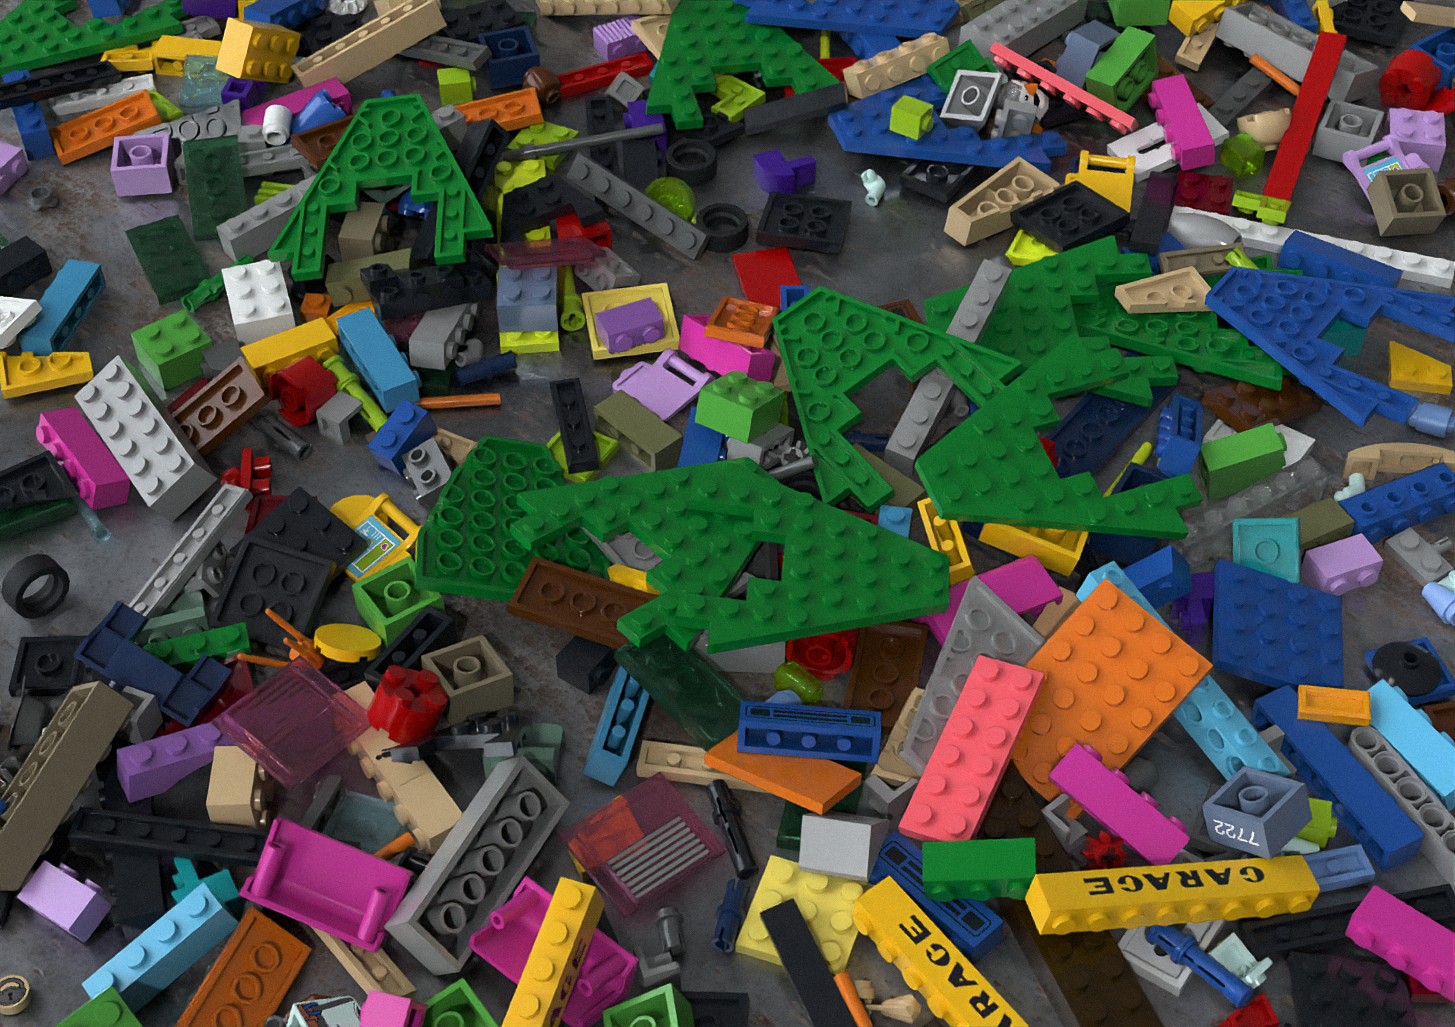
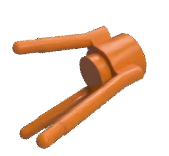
[237,608,325,674]

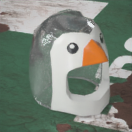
[993,79,1049,126]

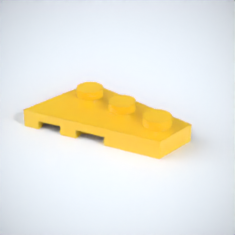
[0,352,94,399]

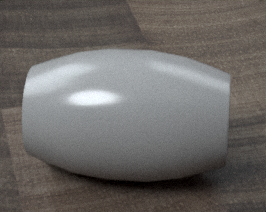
[1167,213,1242,249]

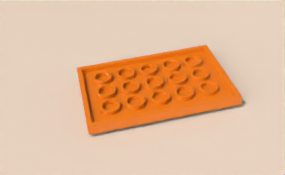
[1011,578,1214,820]

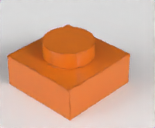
[299,293,334,321]

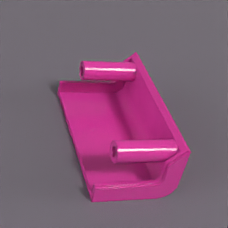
[912,554,1064,647]
[238,816,414,953]
[469,876,639,1027]

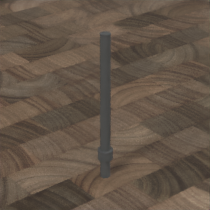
[503,123,664,162]

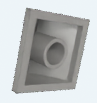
[939,70,1004,133]
[798,811,890,882]

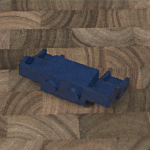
[73,600,235,728]

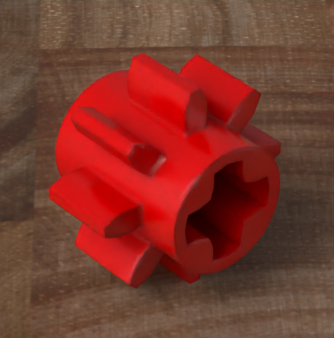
[1080,830,1129,871]

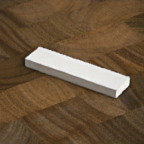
[49,74,156,117]

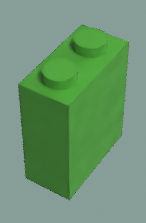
[1199,423,1287,502]

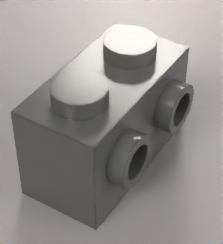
[402,437,454,509]

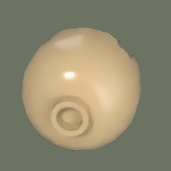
[1236,108,1292,152]

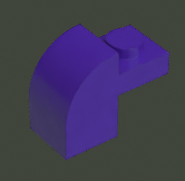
[220,78,269,111]
[753,149,816,194]
[1169,573,1214,645]

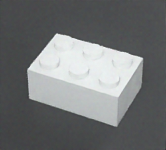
[221,260,296,347]

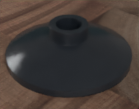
[1372,641,1442,697]

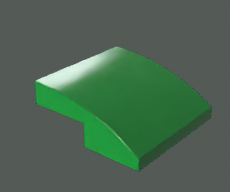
[926,39,998,96]

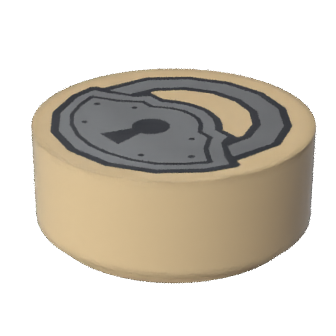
[0,975,32,1015]

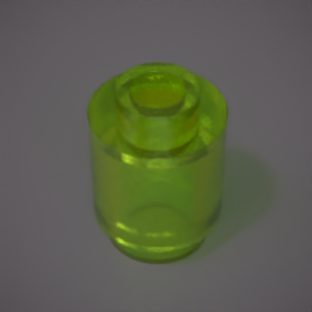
[773,661,824,706]

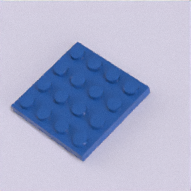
[1212,558,1344,694]

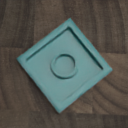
[1233,518,1301,584]

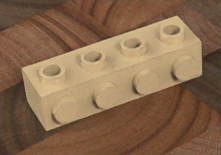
[843,32,950,99]

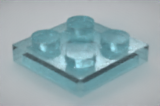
[178,54,237,109]

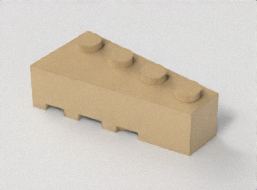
[944,156,1062,246]

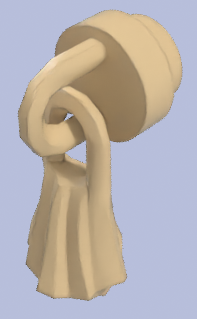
[852,980,922,1024]

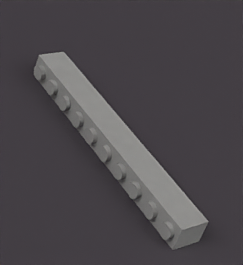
[216,104,467,262]

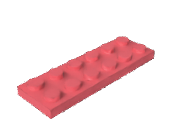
[989,41,1139,135]
[898,655,1045,842]

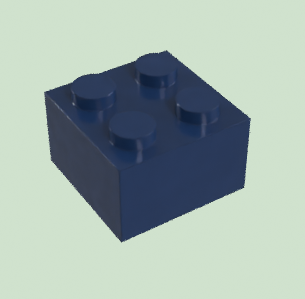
[477,25,540,89]

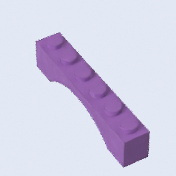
[117,690,333,803]

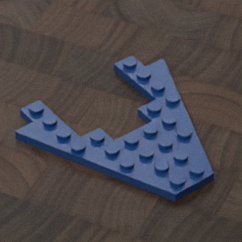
[733,0,961,38]
[828,69,1067,172]
[1205,266,1455,428]

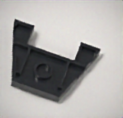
[500,174,606,260]
[390,711,533,762]

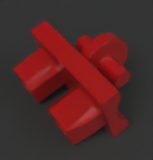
[221,448,273,511]

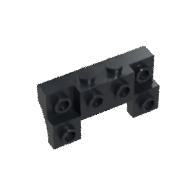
[360,248,492,321]

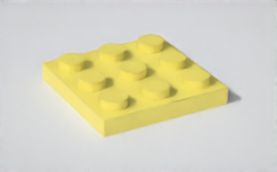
[581,283,680,360]
[735,855,875,981]

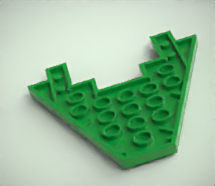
[646,0,848,130]
[923,236,1178,407]
[1072,254,1303,391]
[510,457,783,652]
[675,462,949,654]

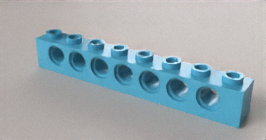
[1075,561,1291,781]

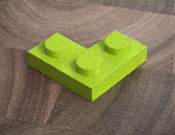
[709,73,766,123]
[1232,190,1292,225]

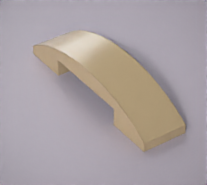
[1342,442,1455,480]

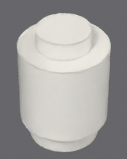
[262,105,292,146]

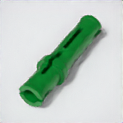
[181,254,255,313]

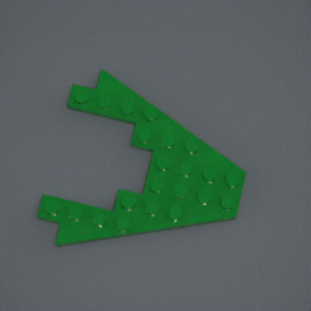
[0,0,188,77]
[268,93,494,281]
[772,286,1023,514]
[914,332,1203,540]

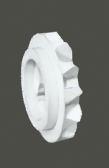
[327,0,367,15]

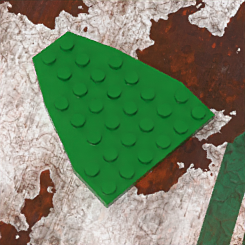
[414,435,610,602]

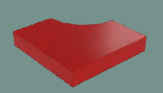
[1420,85,1455,117]

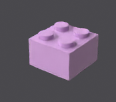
[1382,108,1446,172]
[110,133,175,197]

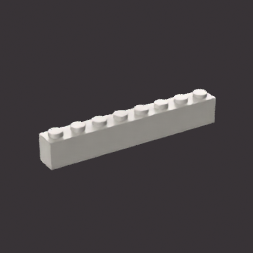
[884,258,1012,477]

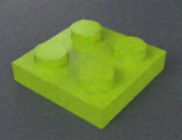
[506,121,579,170]

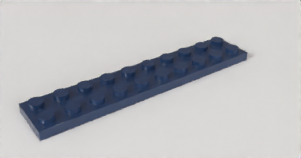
[962,350,1182,561]

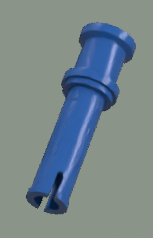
[1146,924,1254,1008]

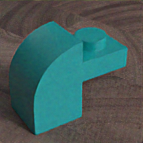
[171,857,244,920]

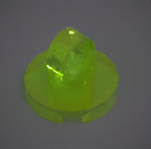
[645,177,695,222]

